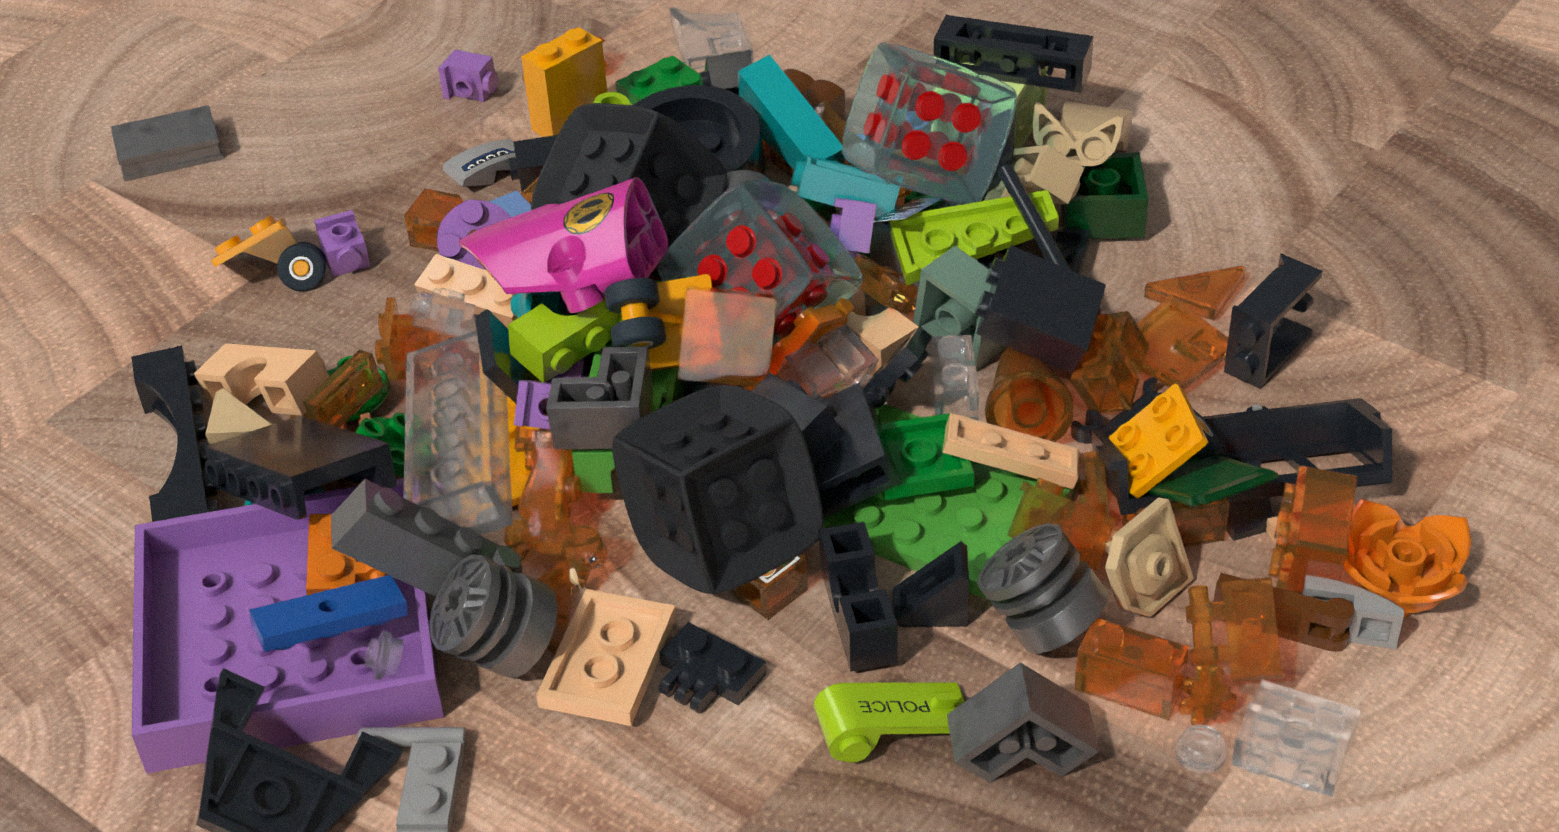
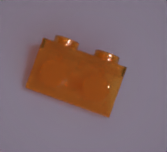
[375,297,442,381]

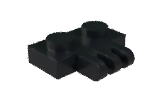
[659,622,767,714]

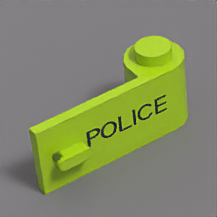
[813,682,965,763]

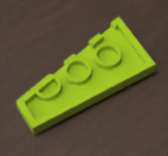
[889,190,1059,286]

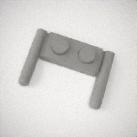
[357,727,467,832]

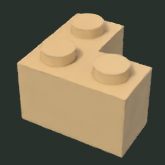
[984,145,1084,241]

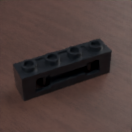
[933,15,1094,93]

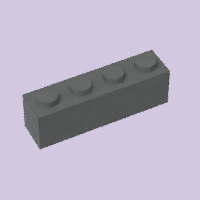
[331,479,523,597]

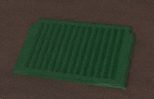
[1146,454,1279,507]

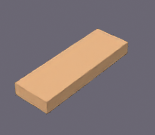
[943,413,1080,489]

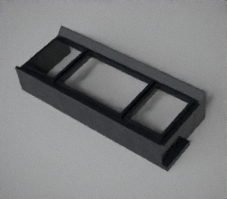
[1092,398,1393,515]

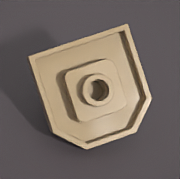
[1095,498,1194,617]

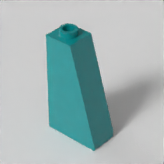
[738,54,845,169]

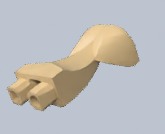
[1033,101,1133,166]

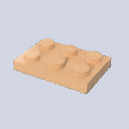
[536,589,677,726]

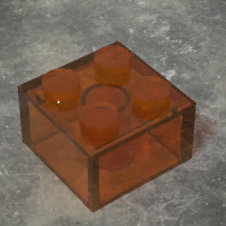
[678,285,777,387]
[1268,466,1357,594]

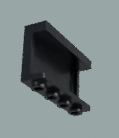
[205,415,397,520]

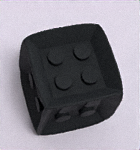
[531,103,727,277]
[612,385,824,594]

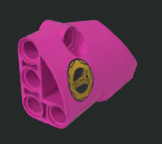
[458,177,669,313]

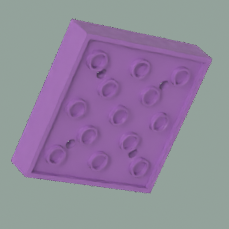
[132,477,444,774]

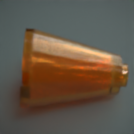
[985,348,1073,442]

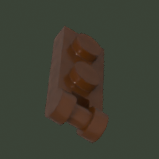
[1211,573,1355,652]

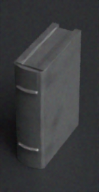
[111,105,223,182]

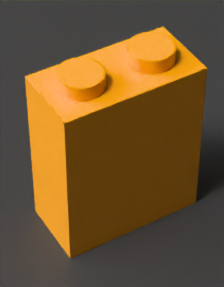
[521,27,608,137]

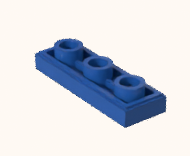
[249,575,408,652]

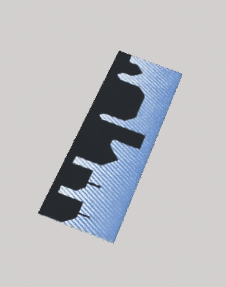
[871,196,946,222]

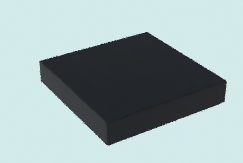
[475,309,547,414]

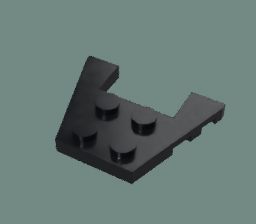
[196,668,403,832]

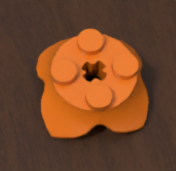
[1341,498,1472,619]

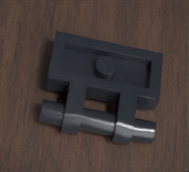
[863,326,932,408]

